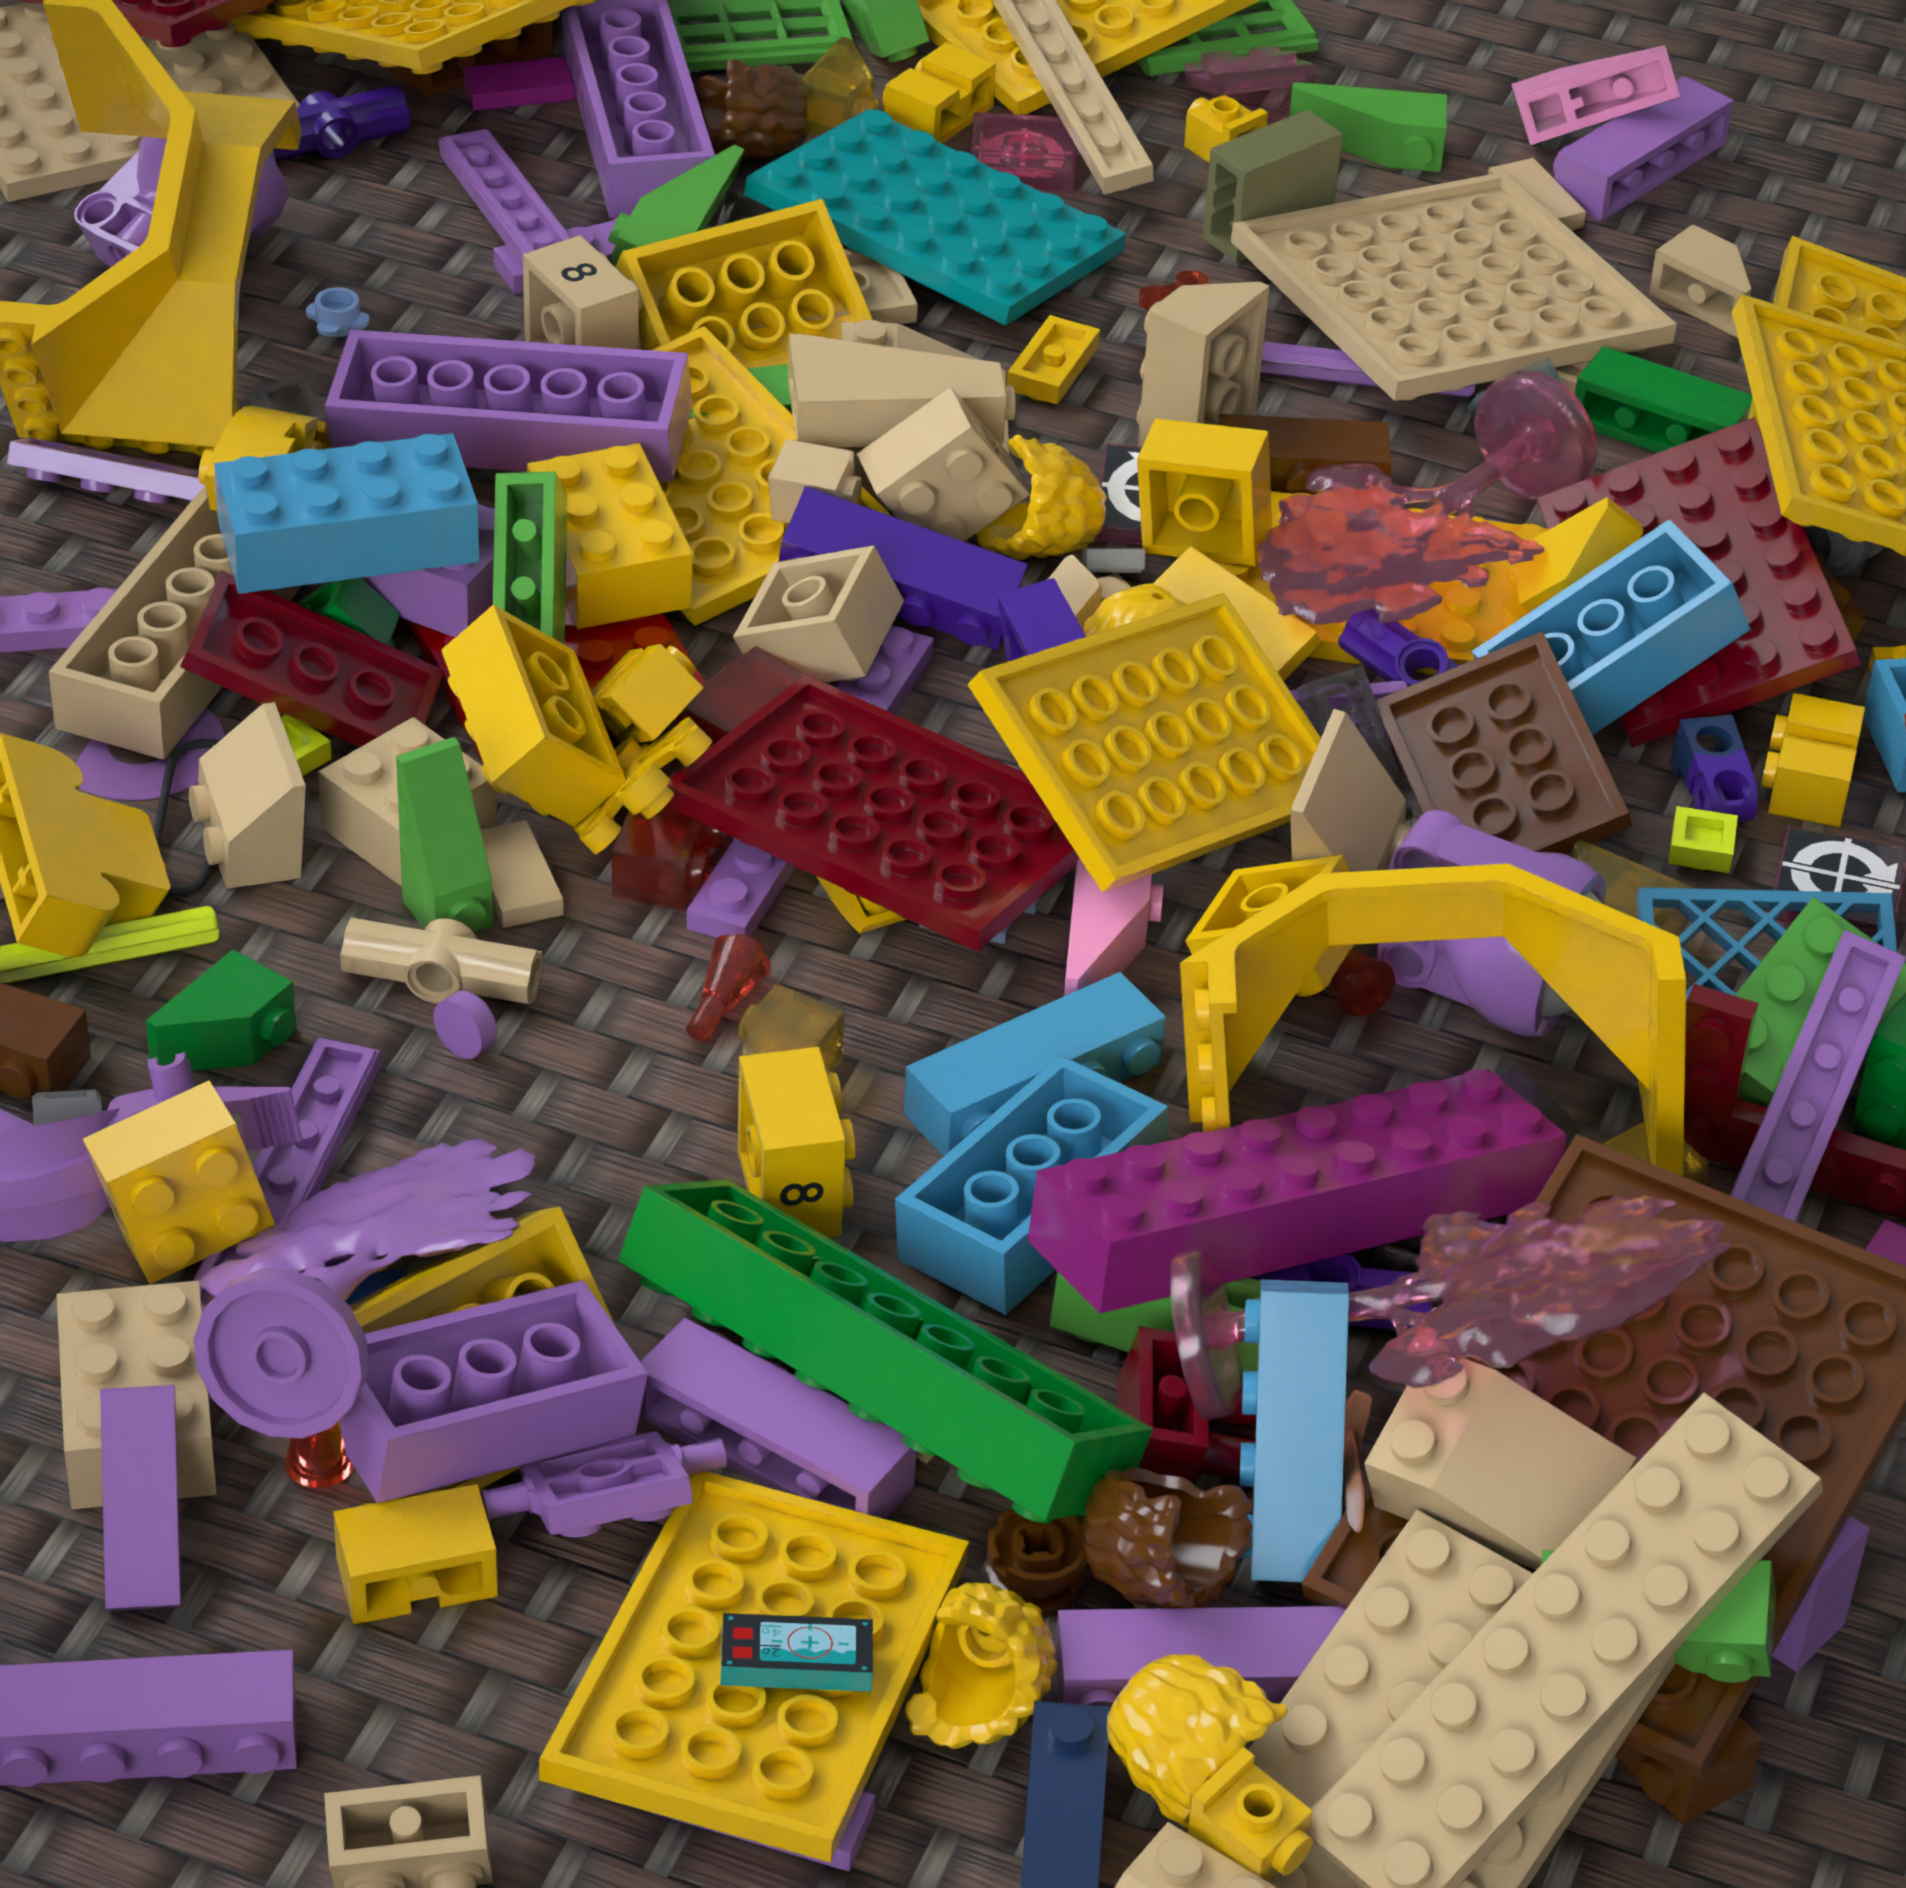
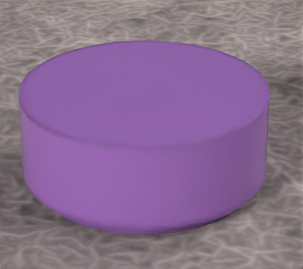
[433,990,497,1059]

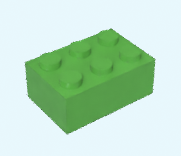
[1734,896,1906,1108]

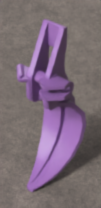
[0,1052,302,1242]

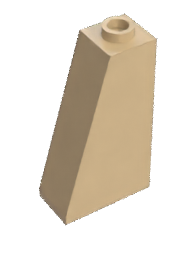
[788,334,1015,448]

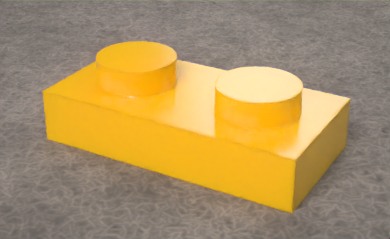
[1007,315,1100,405]

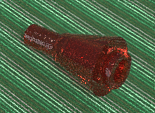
[686,934,771,1042]
[1331,948,1395,1016]
[284,1421,354,1488]

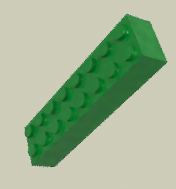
[618,1179,1153,1523]

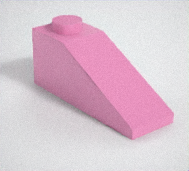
[1511,45,1680,145]
[1064,858,1164,996]

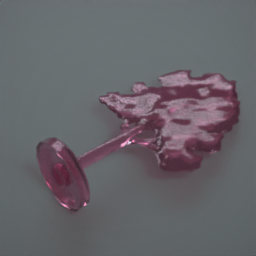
[1256,370,1598,625]
[1170,1195,1731,1421]

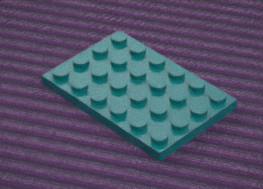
[744,108,1127,326]

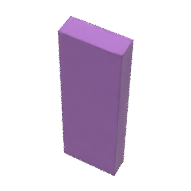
[100,1385,182,1612]

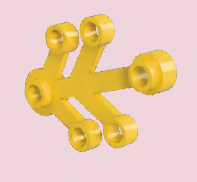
[573,717,712,854]

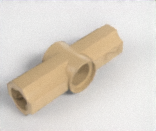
[340,918,543,1005]

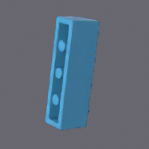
[903,972,1166,1156]
[1239,1280,1349,1582]

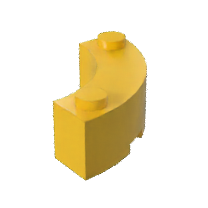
[198,405,332,511]

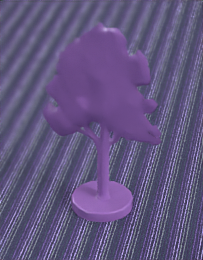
[194,1139,537,1438]

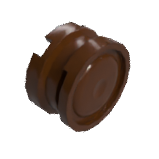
[985,1508,1087,1618]

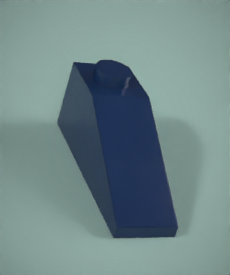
[1020,1701,1110,1888]

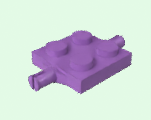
[480,1431,727,1537]

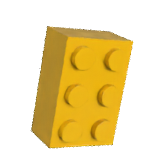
[527,443,693,629]
[441,604,626,827]

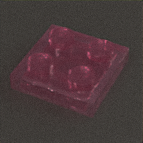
[1185,46,1315,95]

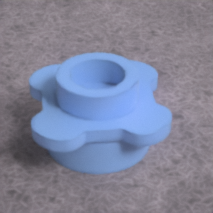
[306,287,369,337]

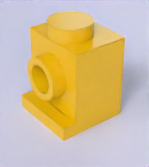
[1184,94,1268,162]
[1188,1747,1313,1882]

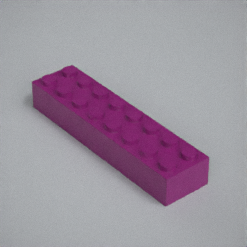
[1028,1069,1567,1314]

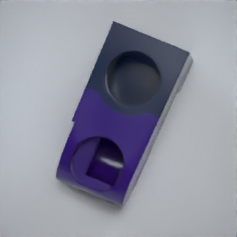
[1670,715,1758,823]

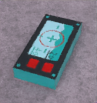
[720,1613,873,1692]

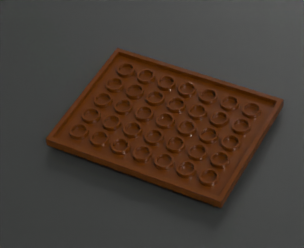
[1301,1134,1906,1780]

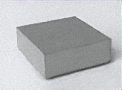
[1082,548,1145,573]
[32,1089,102,1126]

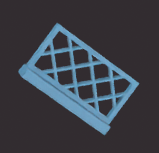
[1636,887,1897,1048]

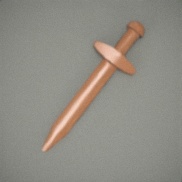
[1342,1390,1372,1533]

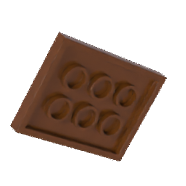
[1374,631,1633,854]

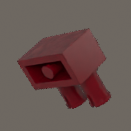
[1117,1326,1256,1484]

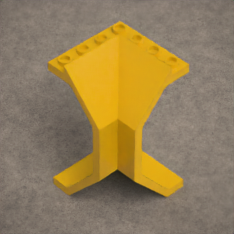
[0,0,302,457]
[1180,863,1686,1177]

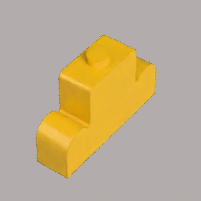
[0,733,171,957]

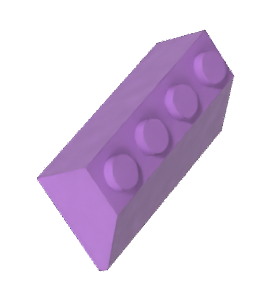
[339,1280,648,1503]

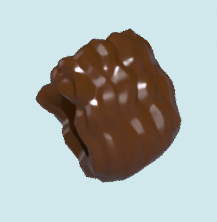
[694,59,808,160]
[1081,1466,1253,1609]

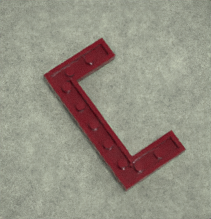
[1683,984,1906,1220]

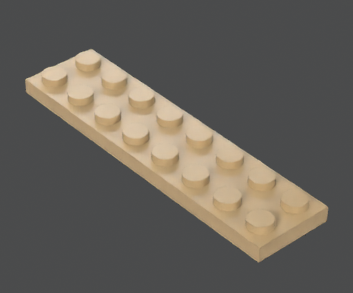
[1306,1393,1823,1888]

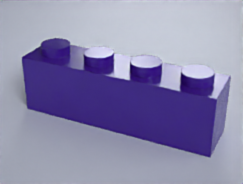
[778,486,1027,651]

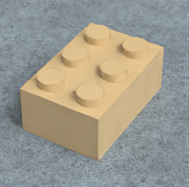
[57,1281,217,1509]

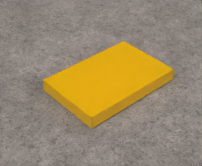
[1153,546,1321,681]

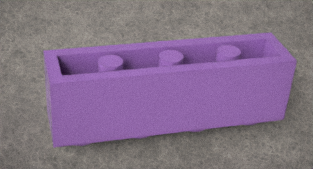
[1553,76,1734,222]
[639,1317,917,1519]
[1054,1606,1346,1709]
[0,1649,297,1787]

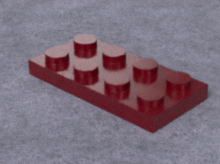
[180,570,444,747]

